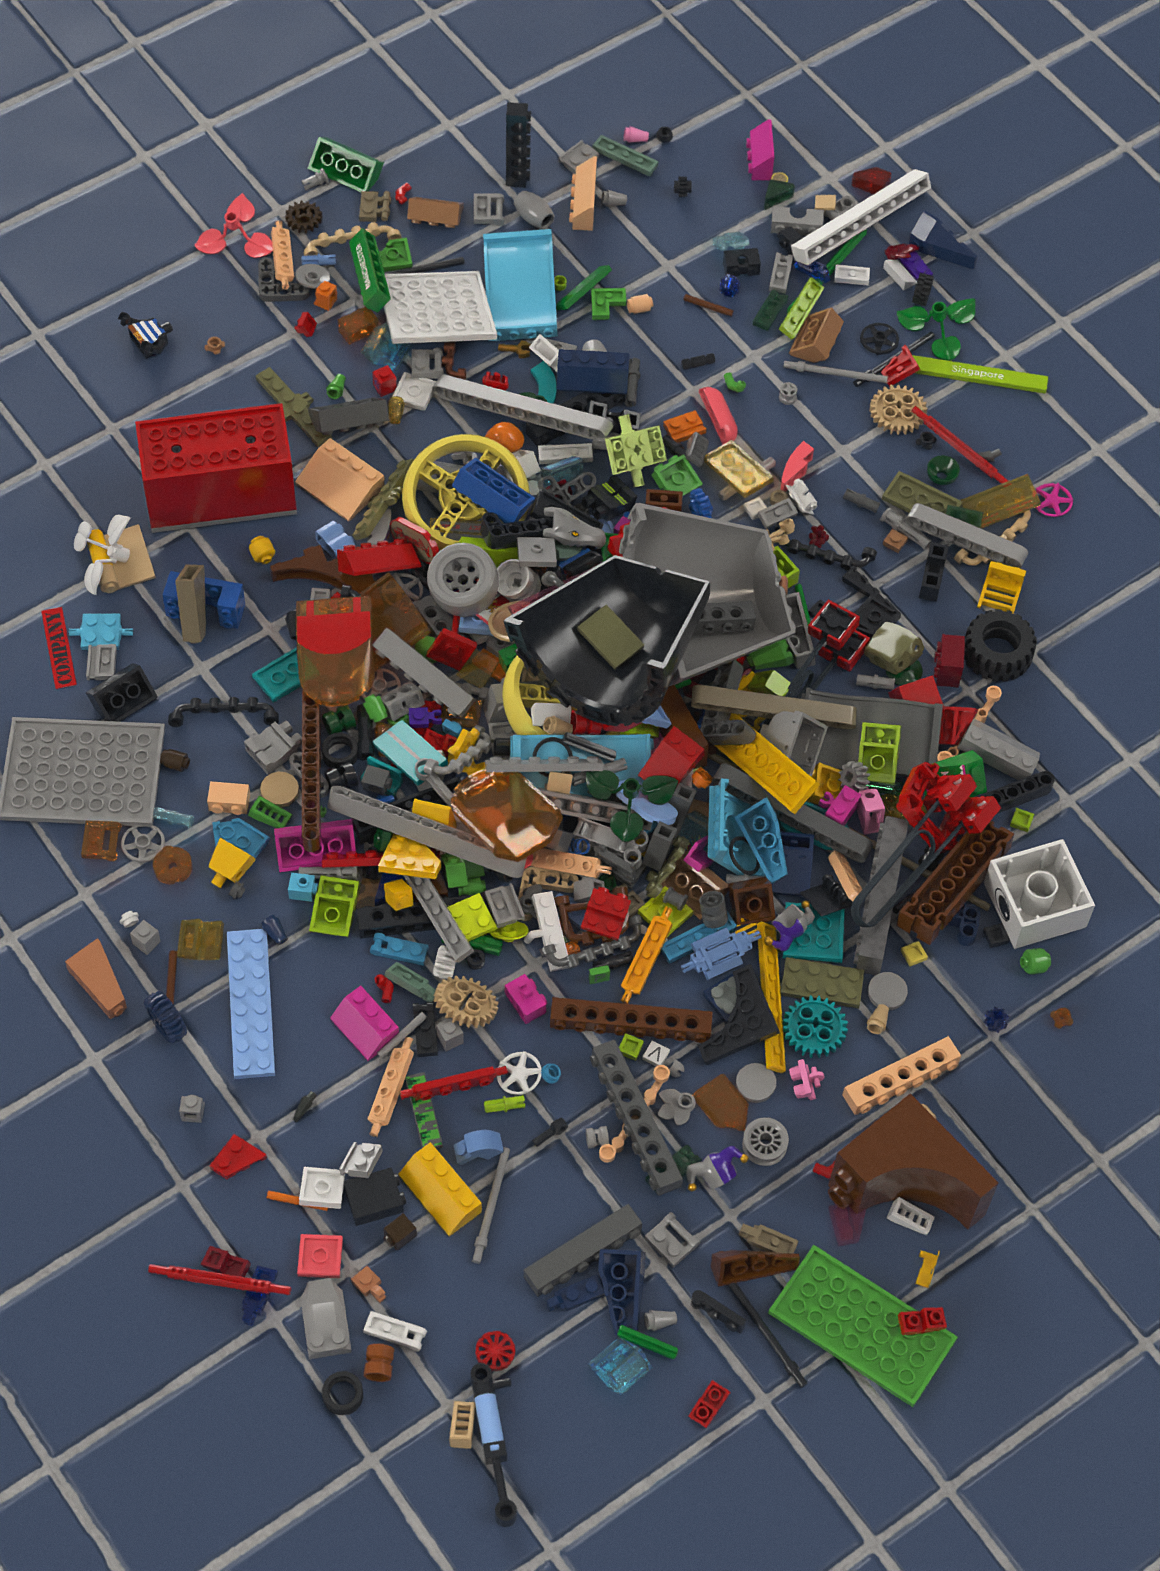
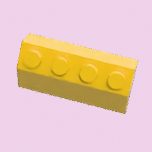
[398,1142,482,1236]

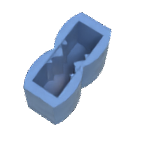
[315,521,356,559]

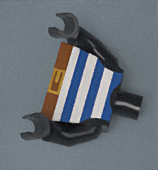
[118,312,173,359]

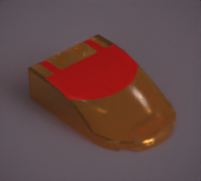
[296,595,375,707]

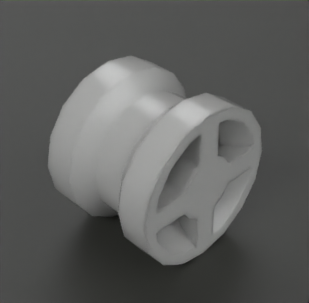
[779,382,798,405]

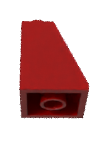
[888,675,944,706]

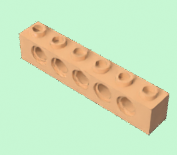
[843,1036,961,1115]

